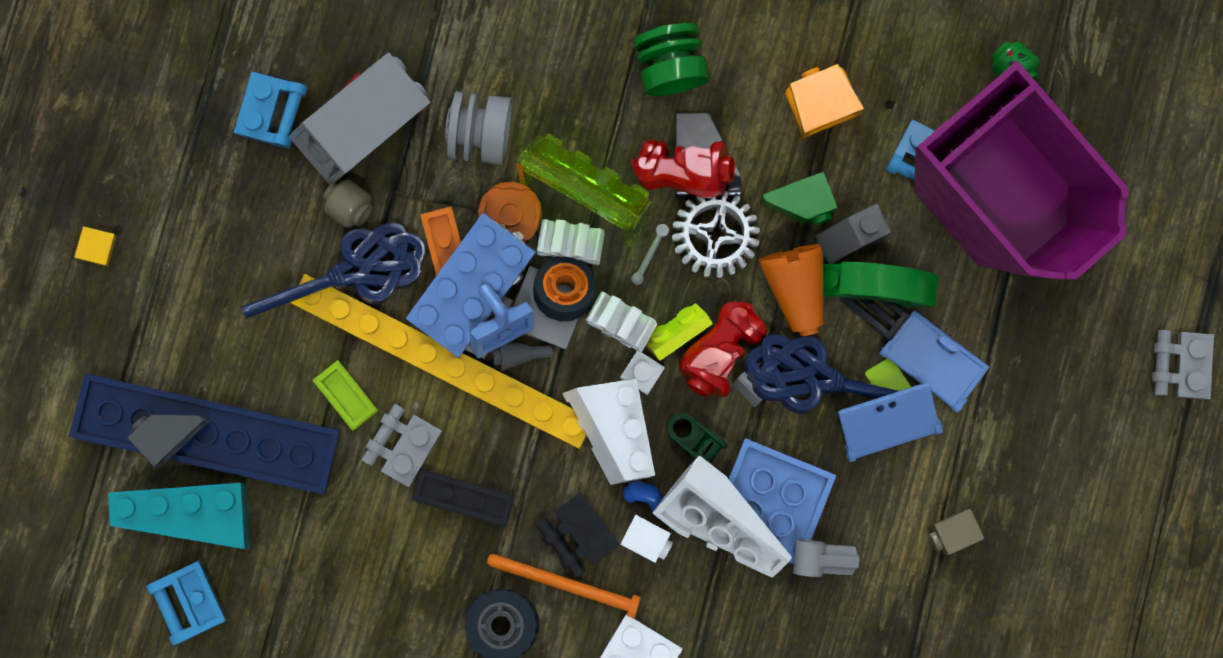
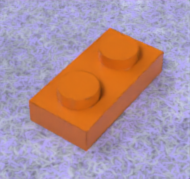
[420,206,461,276]

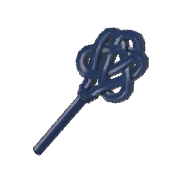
[241,222,425,318]
[743,334,898,414]

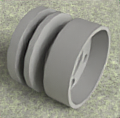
[445,91,512,165]

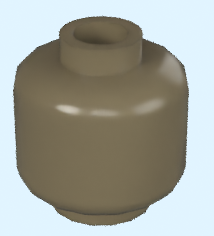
[323,179,373,228]

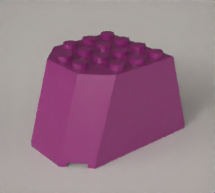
[914,60,1129,280]

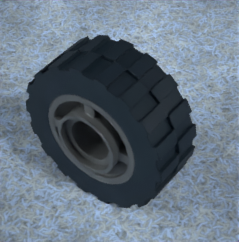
[464,588,540,658]

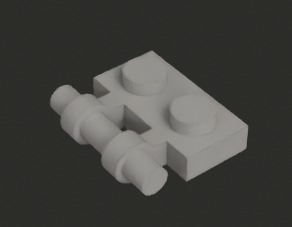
[1152,330,1214,400]
[362,403,443,488]

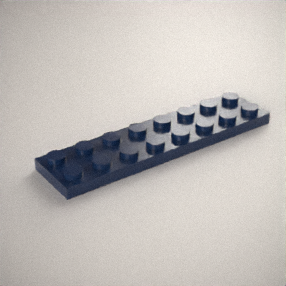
[69,373,341,495]

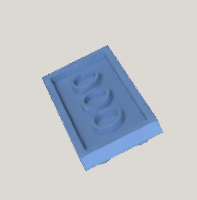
[406,213,536,357]

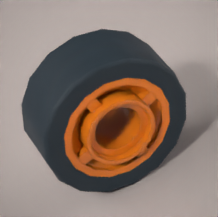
[533,256,596,322]

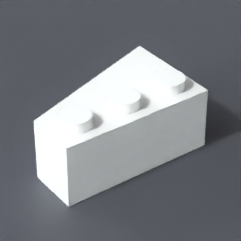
[562,378,655,485]

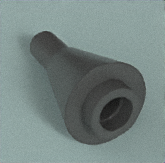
[491,341,553,372]

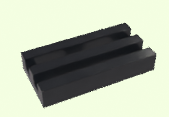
[838,298,910,341]

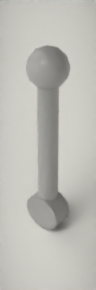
[631,224,669,285]

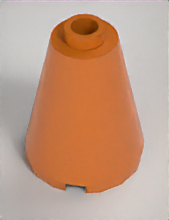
[759,244,824,337]

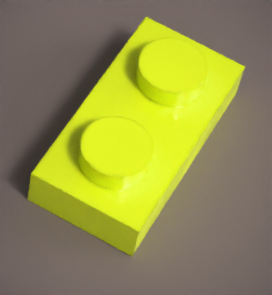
[646,303,713,361]

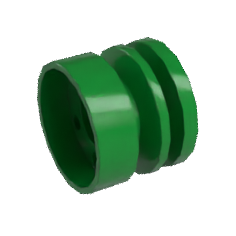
[633,23,710,96]

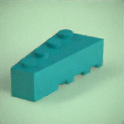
[108,483,251,549]

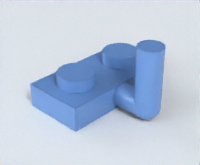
[470,284,534,358]

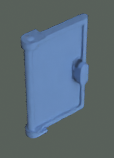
[879,310,989,413]
[838,382,943,462]

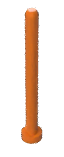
[487,554,641,619]

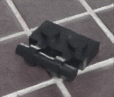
[536,492,620,579]

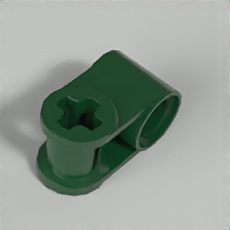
[666,413,729,463]

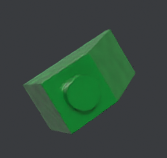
[761,172,838,226]

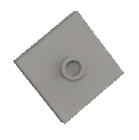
[513,266,579,350]

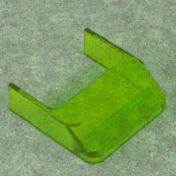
[516,133,652,249]

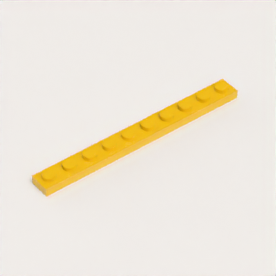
[290,274,587,449]

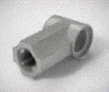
[793,539,860,577]

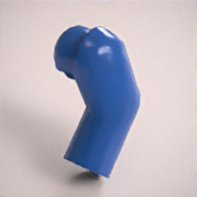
[623,480,663,518]

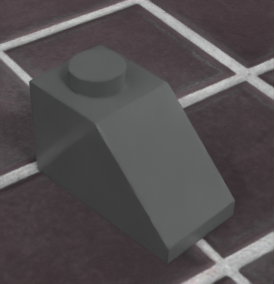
[815,204,891,264]
[127,415,209,468]

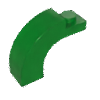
[823,262,939,308]

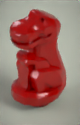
[632,140,735,198]
[679,302,767,398]

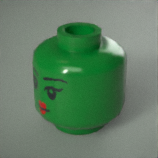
[991,42,1040,81]

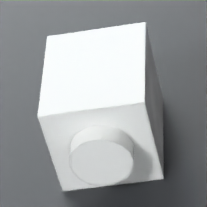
[620,515,673,563]

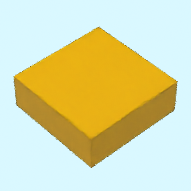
[75,226,117,267]

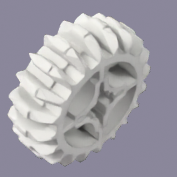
[672,191,760,278]

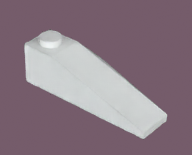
[652,455,792,578]

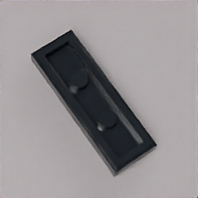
[412,469,515,527]

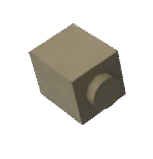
[929,509,984,555]

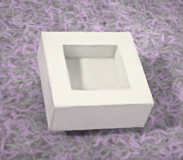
[620,351,665,395]

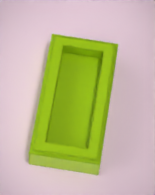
[312,360,379,432]

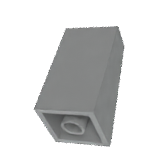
[288,52,430,185]

